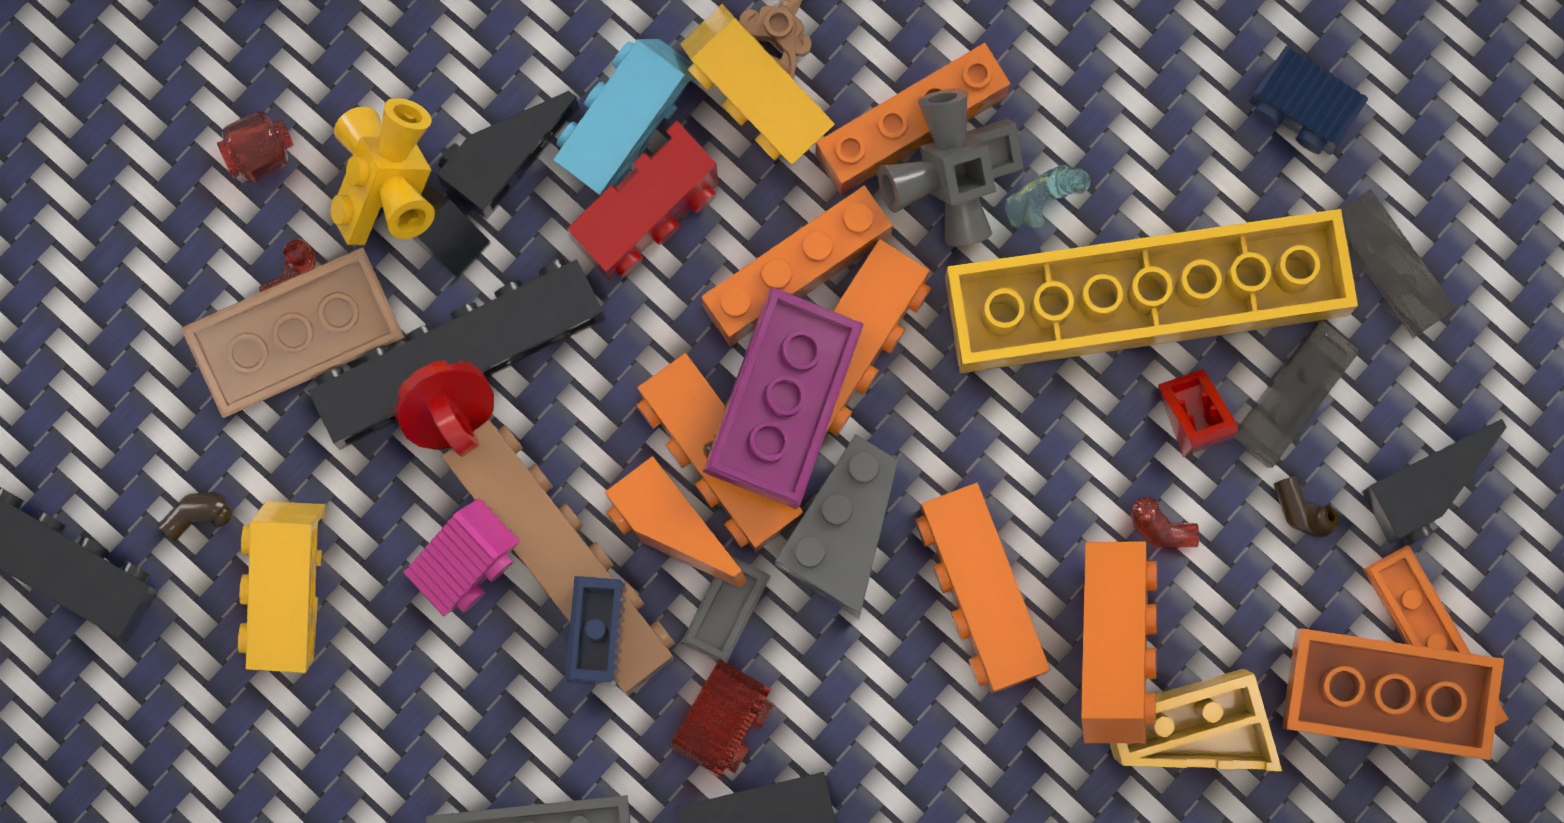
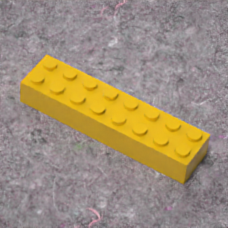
[944,209,1358,373]

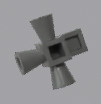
[878,89,1024,246]

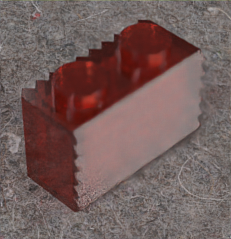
[669,659,775,779]

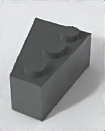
[775,434,898,619]

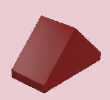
[1158,369,1239,457]

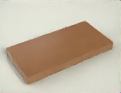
[181,247,404,418]

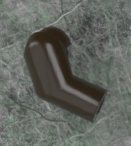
[1273,476,1340,537]
[157,492,233,542]

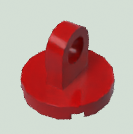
[394,360,494,457]

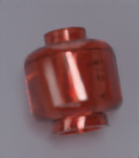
[217,110,294,183]

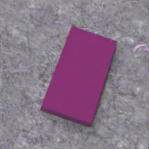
[703,287,864,509]

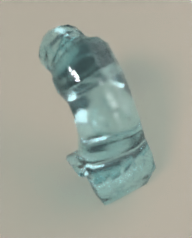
[1005,165,1090,228]

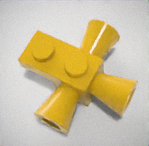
[330,98,435,245]

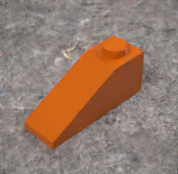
[605,456,747,588]

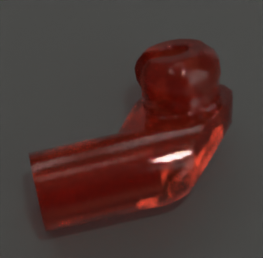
[258,239,317,292]
[1131,497,1199,548]

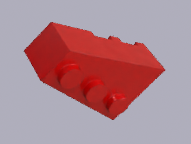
[567,121,718,281]

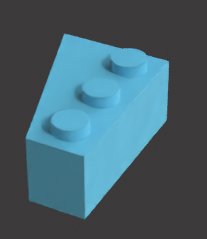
[553,39,698,195]

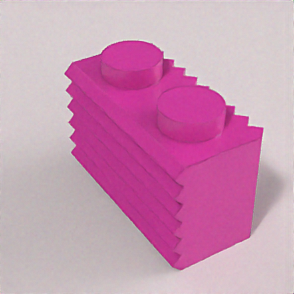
[403,499,519,617]

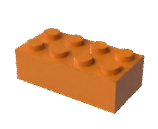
[1281,628,1504,760]

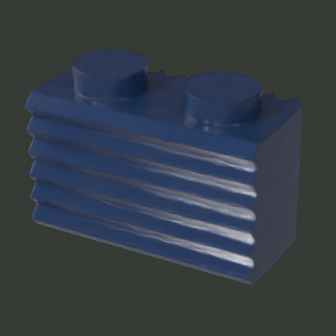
[1249,46,1368,155]
[565,576,627,686]

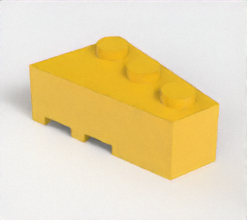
[680,4,835,165]
[238,501,326,673]
[1110,668,1282,771]

